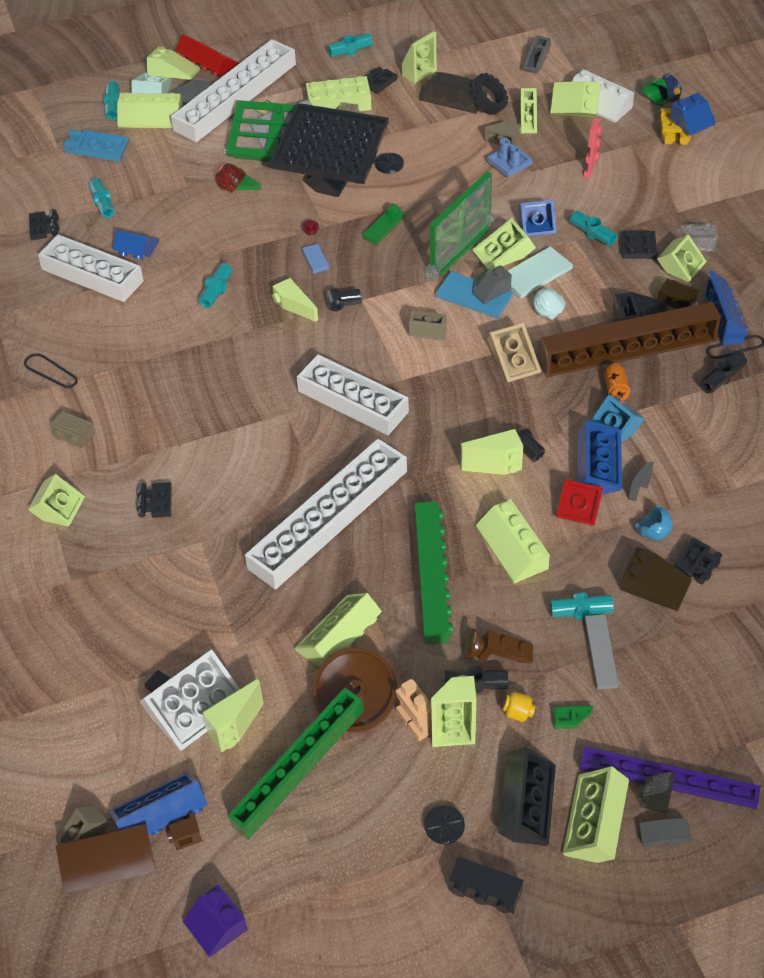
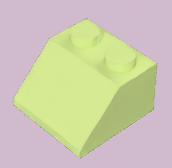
[657,234,707,282]
[28,474,85,527]

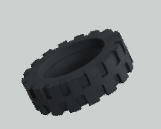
[469,73,509,115]

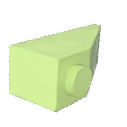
[520,88,537,134]
[272,278,318,321]

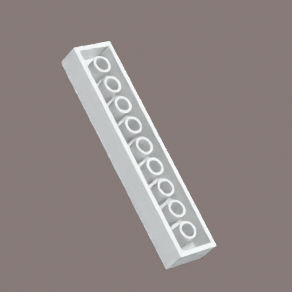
[171,39,296,142]
[245,439,407,590]

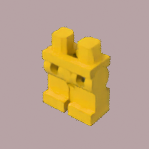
[660,108,691,145]

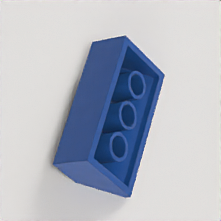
[705,270,748,345]
[577,420,622,495]
[109,772,208,835]

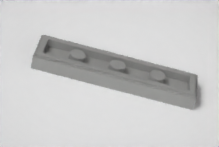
[585,614,619,690]

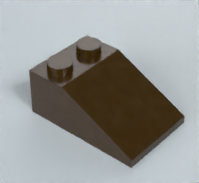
[621,547,692,611]

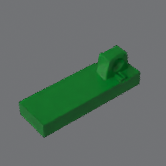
[363,203,405,245]

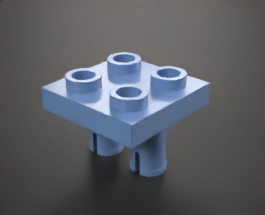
[487,138,533,178]

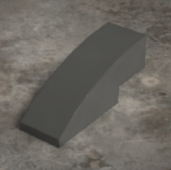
[523,35,551,73]

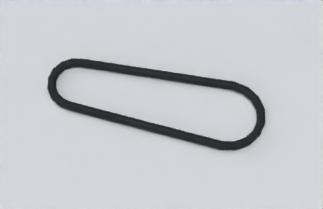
[24,353,78,388]

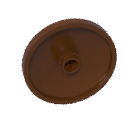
[312,647,398,733]

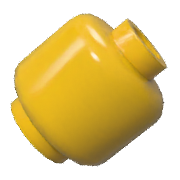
[502,691,535,722]

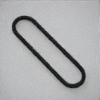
[707,335,764,359]

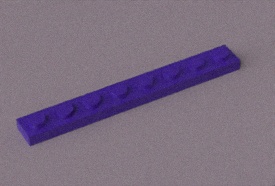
[580,747,761,810]

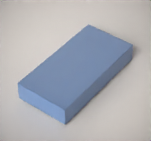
[302,244,329,274]

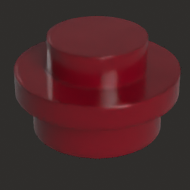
[302,220,319,235]

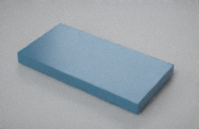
[436,271,513,319]

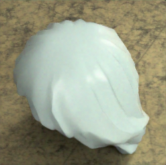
[533,288,566,320]

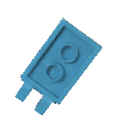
[63,130,129,162]

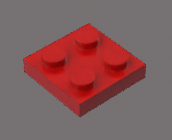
[556,479,604,526]

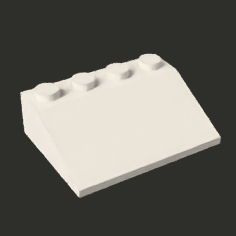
[139,649,240,751]

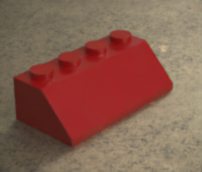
[175,34,240,77]

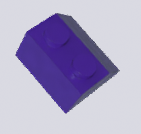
[183,884,248,958]

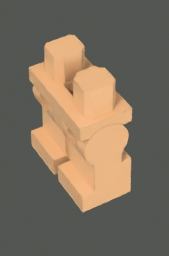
[395,679,432,741]

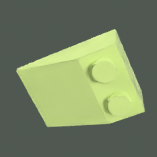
[402,31,437,84]
[147,47,200,80]
[550,81,601,118]
[472,218,536,269]
[461,429,523,475]
[203,679,264,752]

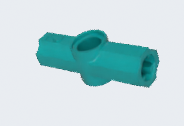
[327,33,373,58]
[104,81,120,120]
[89,178,115,219]
[570,210,618,247]
[198,263,233,309]
[550,593,614,620]

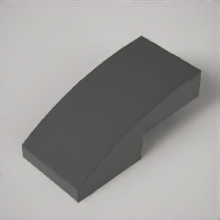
[629,462,654,501]
[639,819,691,848]

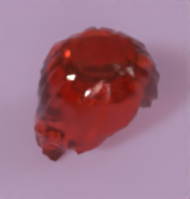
[215,163,246,193]

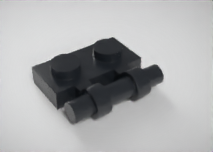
[364,67,398,94]
[29,209,59,240]
[136,482,172,518]
[674,538,722,585]

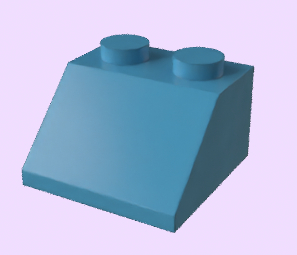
[591,395,645,443]

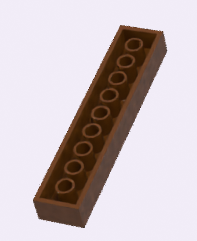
[540,302,721,378]

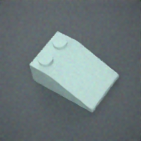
[132,73,173,94]

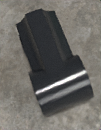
[326,289,362,312]
[516,428,545,462]

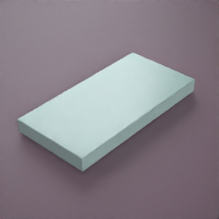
[508,246,573,299]

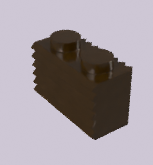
[658,278,699,309]

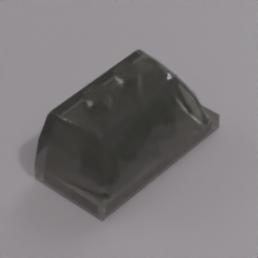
[419,72,487,114]

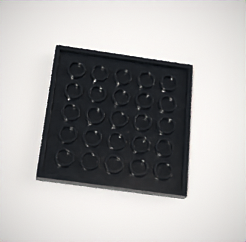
[270,103,389,184]

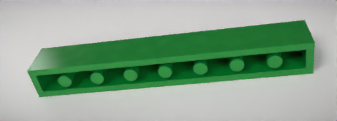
[415,502,453,644]
[227,688,364,840]

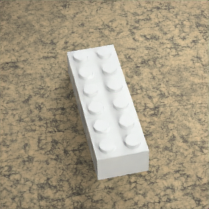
[38,235,144,302]
[297,355,409,435]

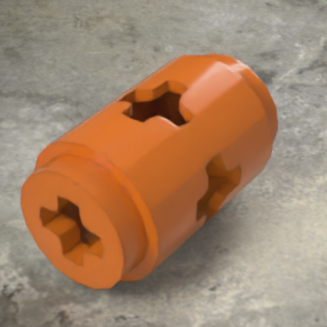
[604,364,630,401]

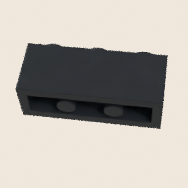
[449,856,524,914]

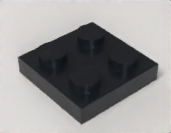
[621,231,657,259]

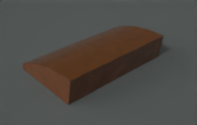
[56,824,156,894]

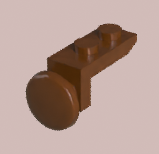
[464,629,533,663]

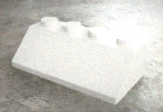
[572,69,634,123]

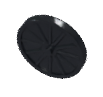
[375,153,404,174]
[424,805,465,844]

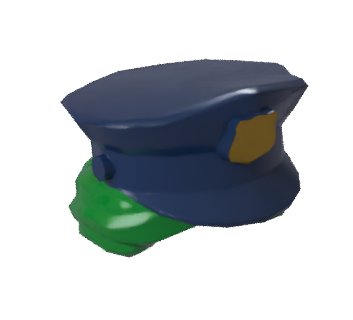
[642,73,682,105]

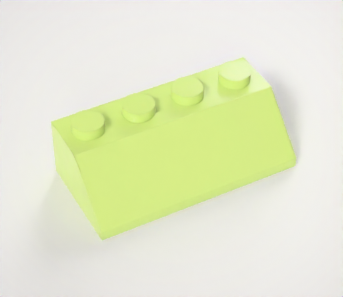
[117,93,183,128]
[476,499,550,584]
[295,593,382,667]
[431,675,476,747]
[562,766,629,863]

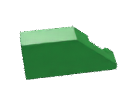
[231,175,261,190]
[553,705,593,729]

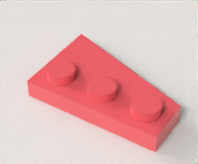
[584,118,603,178]

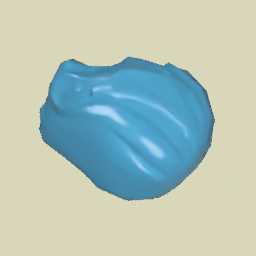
[635,505,673,541]

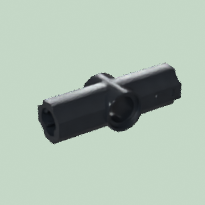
[700,351,748,394]
[445,666,508,693]

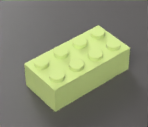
[306,76,372,111]

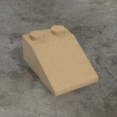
[487,323,541,383]

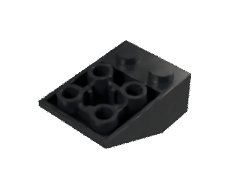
[613,292,668,321]

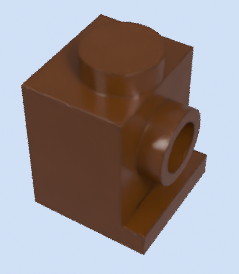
[166,812,202,851]

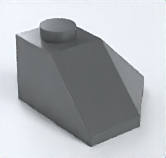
[172,79,213,103]
[473,265,512,304]

